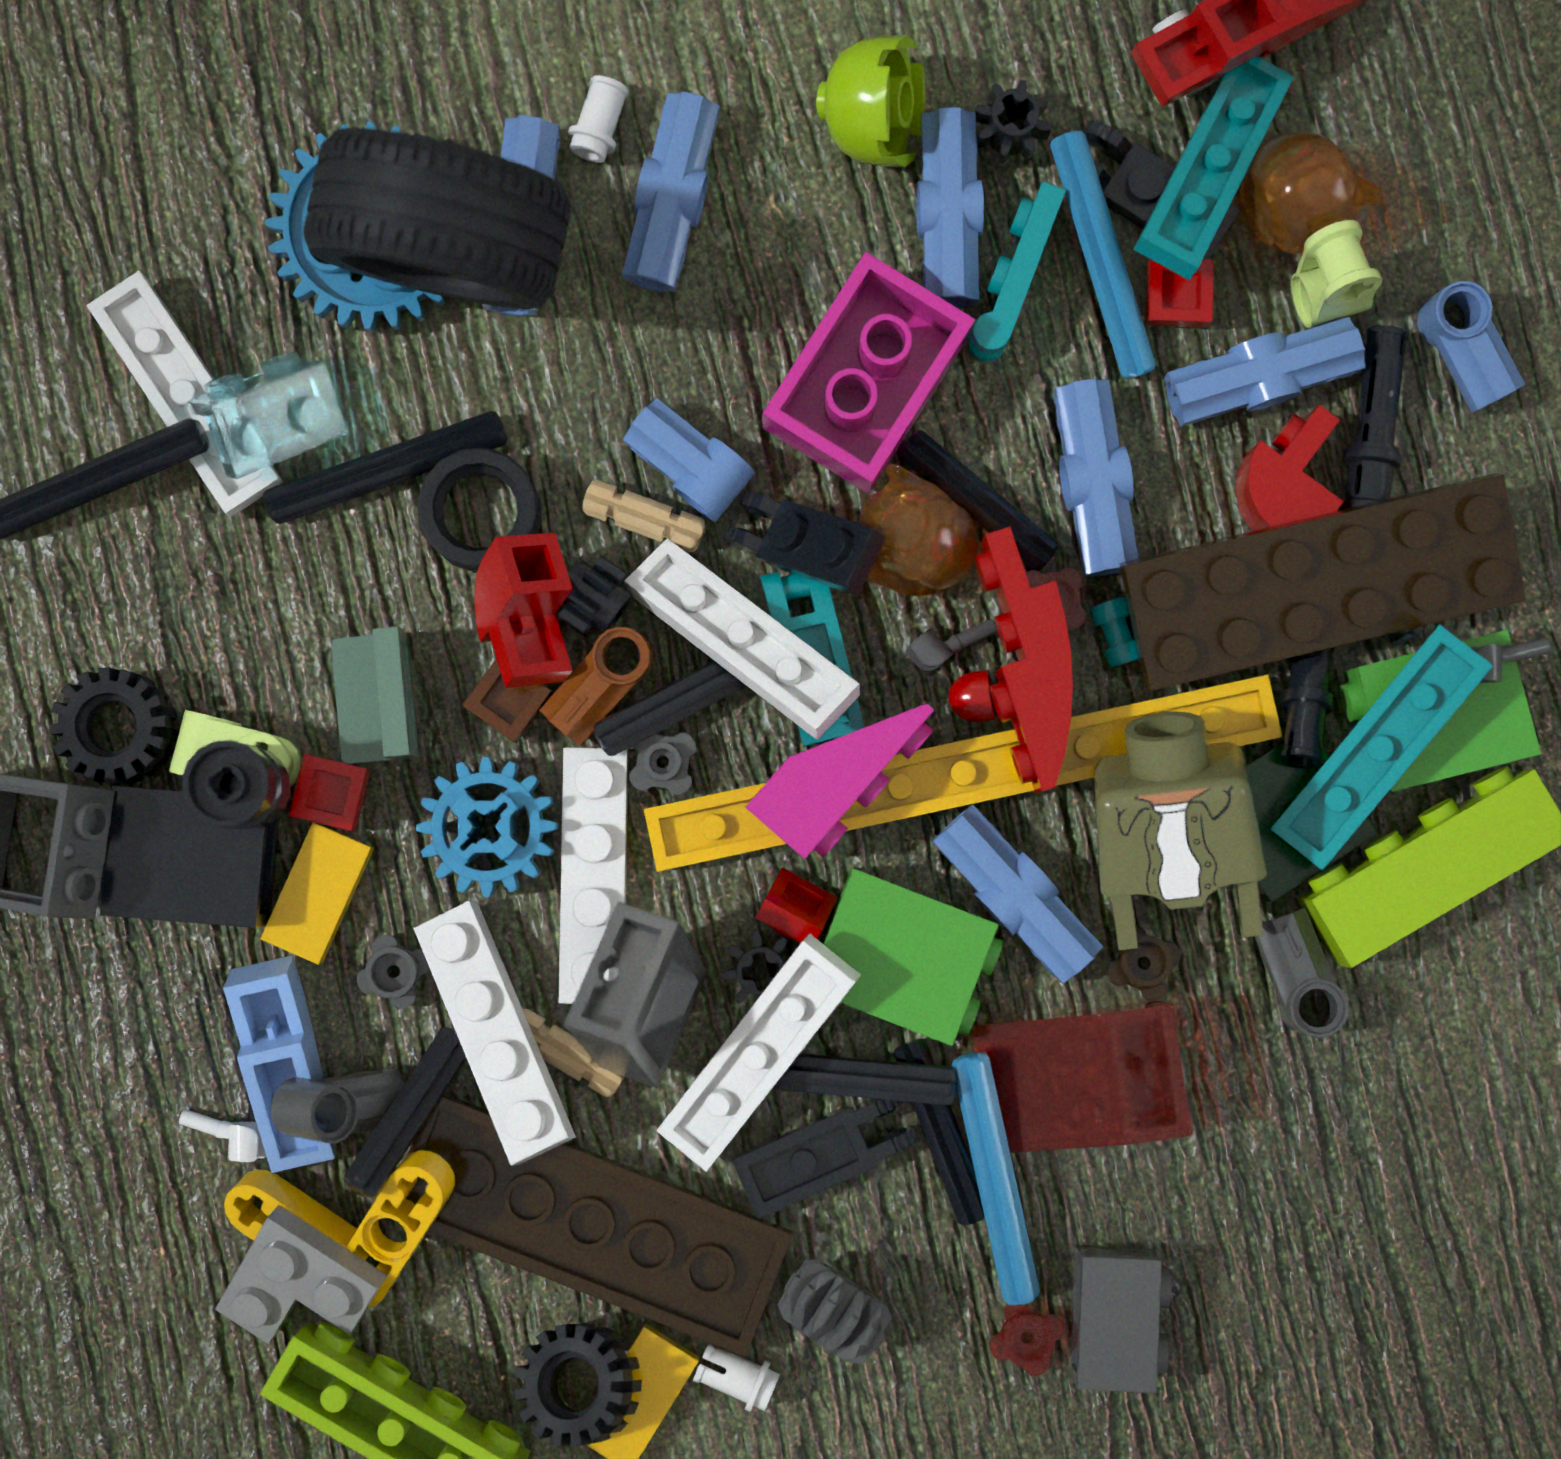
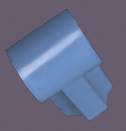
[1417,281,1526,413]
[623,398,756,522]

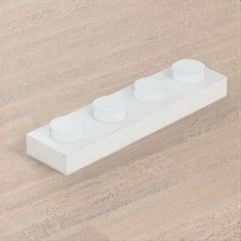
[86,271,284,517]
[624,538,860,740]
[559,748,629,1004]
[413,901,576,1165]
[657,934,861,1172]

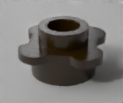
[1107,926,1181,1001]

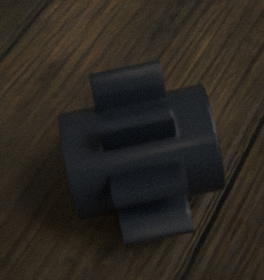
[975,80,1053,164]
[558,555,633,636]
[721,930,787,1004]

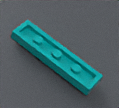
[1133,56,1294,280]
[1271,625,1493,870]

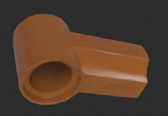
[539,627,654,747]

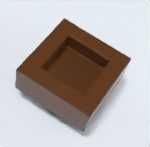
[462,659,554,744]

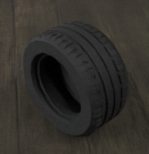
[303,128,572,309]

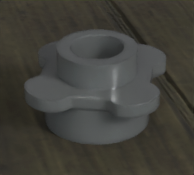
[629,733,696,796]
[357,934,430,1009]

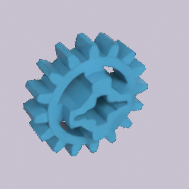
[416,757,559,897]

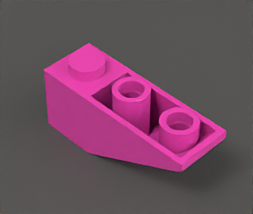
[745,704,934,859]

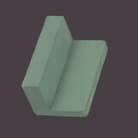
[331,626,419,764]

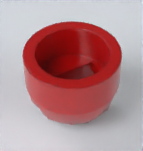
[948,670,996,722]

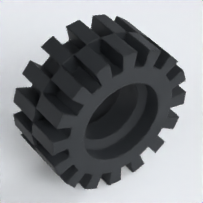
[49,667,178,784]
[513,1324,642,1447]

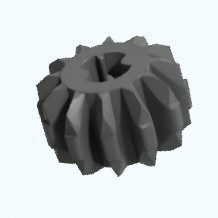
[778,1260,892,1364]

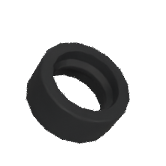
[417,448,542,573]

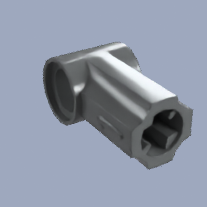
[1254,907,1349,1038]
[270,1068,405,1144]

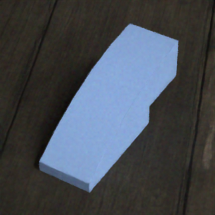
[223,955,336,1173]

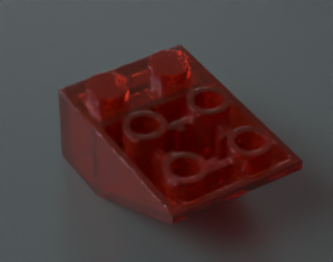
[971,999,1192,1153]

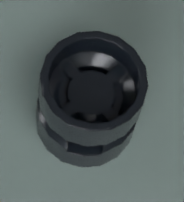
[182,740,290,830]

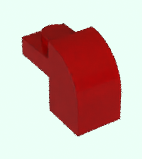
[1236,405,1344,531]
[474,533,573,688]

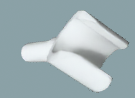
[179,1109,266,1162]

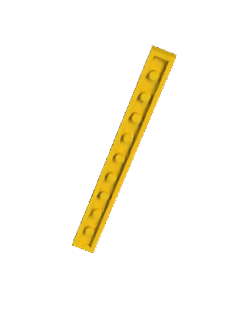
[644,675,1282,872]

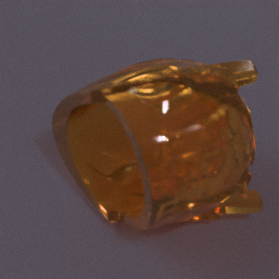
[1239,132,1384,254]
[857,464,978,596]

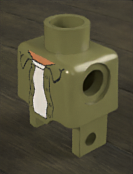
[1094,711,1267,950]

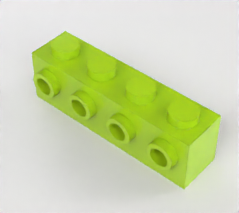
[1297,766,1561,968]
[259,1320,531,1459]

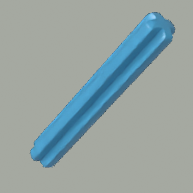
[1050,131,1156,379]
[951,1052,1040,1305]

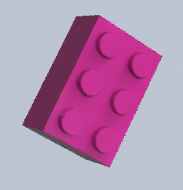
[762,251,975,495]

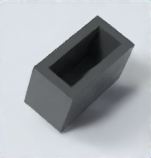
[1069,1246,1171,1393]

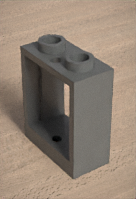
[0,774,115,920]
[564,902,708,1089]

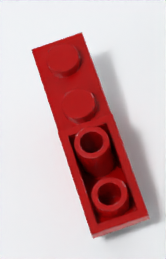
[1130,0,1367,108]
[974,527,1073,794]

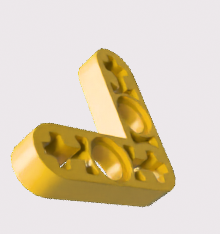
[224,1150,455,1308]

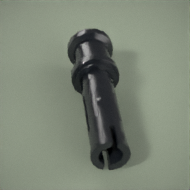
[1337,325,1408,511]

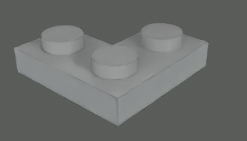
[215,1205,388,1344]

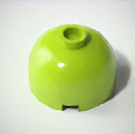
[816,35,926,167]

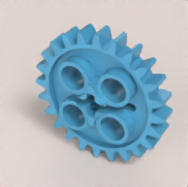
[265,122,445,333]

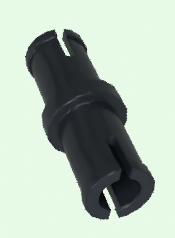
[1280,647,1334,768]

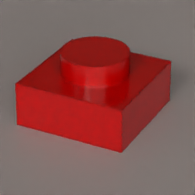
[1145,259,1214,328]
[289,754,371,831]
[755,867,838,943]

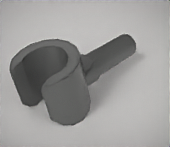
[905,619,997,672]
[1470,638,1551,683]

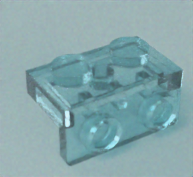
[188,352,348,479]

